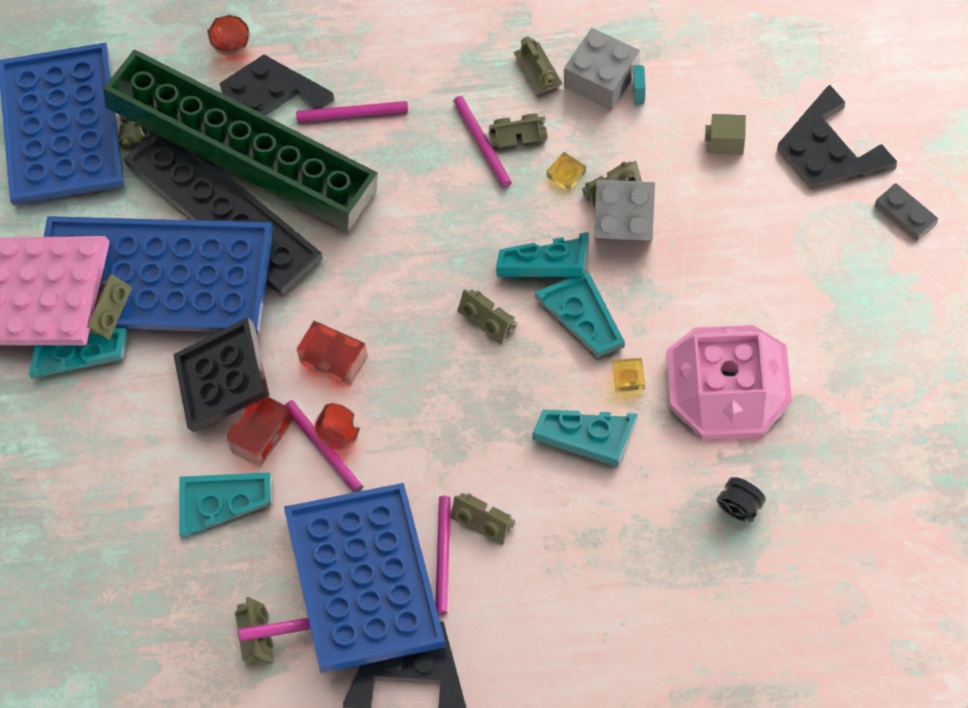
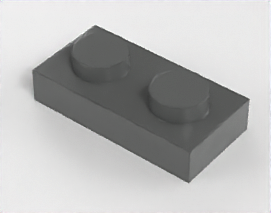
[875,183,939,241]

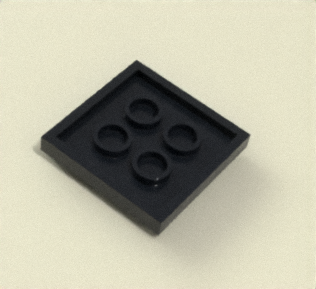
[173,317,270,432]

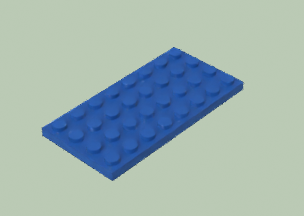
[44,216,273,334]

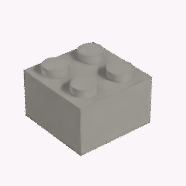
[564,28,640,110]
[594,180,655,241]

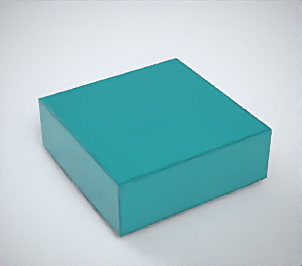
[633,65,646,104]

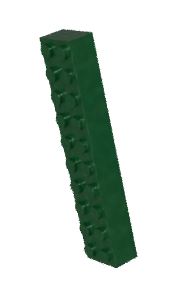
[103,49,378,232]

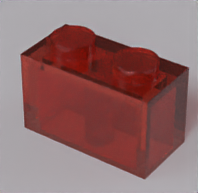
[296,321,368,385]
[227,397,293,468]

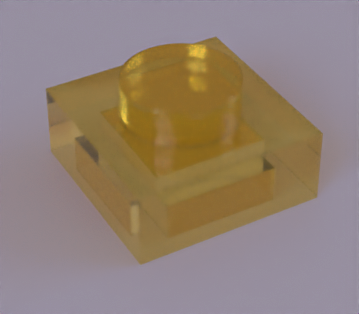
[546,152,586,191]
[612,357,645,392]

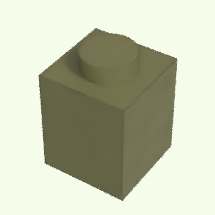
[705,114,746,154]

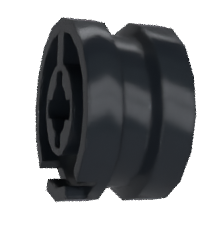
[716,477,766,523]

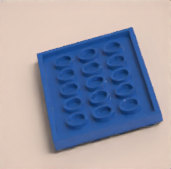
[0,42,124,205]
[284,483,445,673]

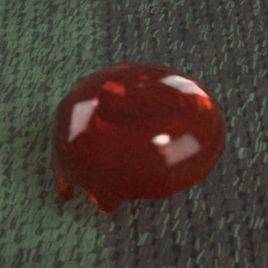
[207,15,250,57]
[314,403,360,450]

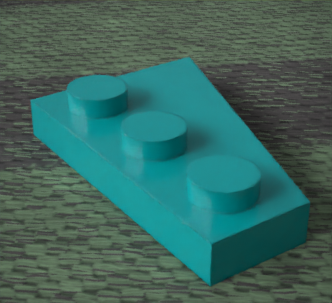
[496,232,589,278]
[535,271,625,358]
[29,327,128,379]
[532,409,638,467]
[179,472,272,539]

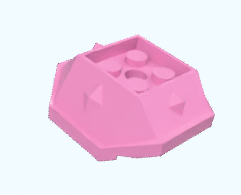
[666,325,792,440]

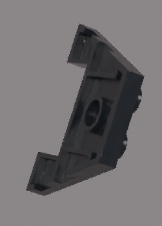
[219,54,335,115]
[777,85,898,190]
[343,621,466,708]

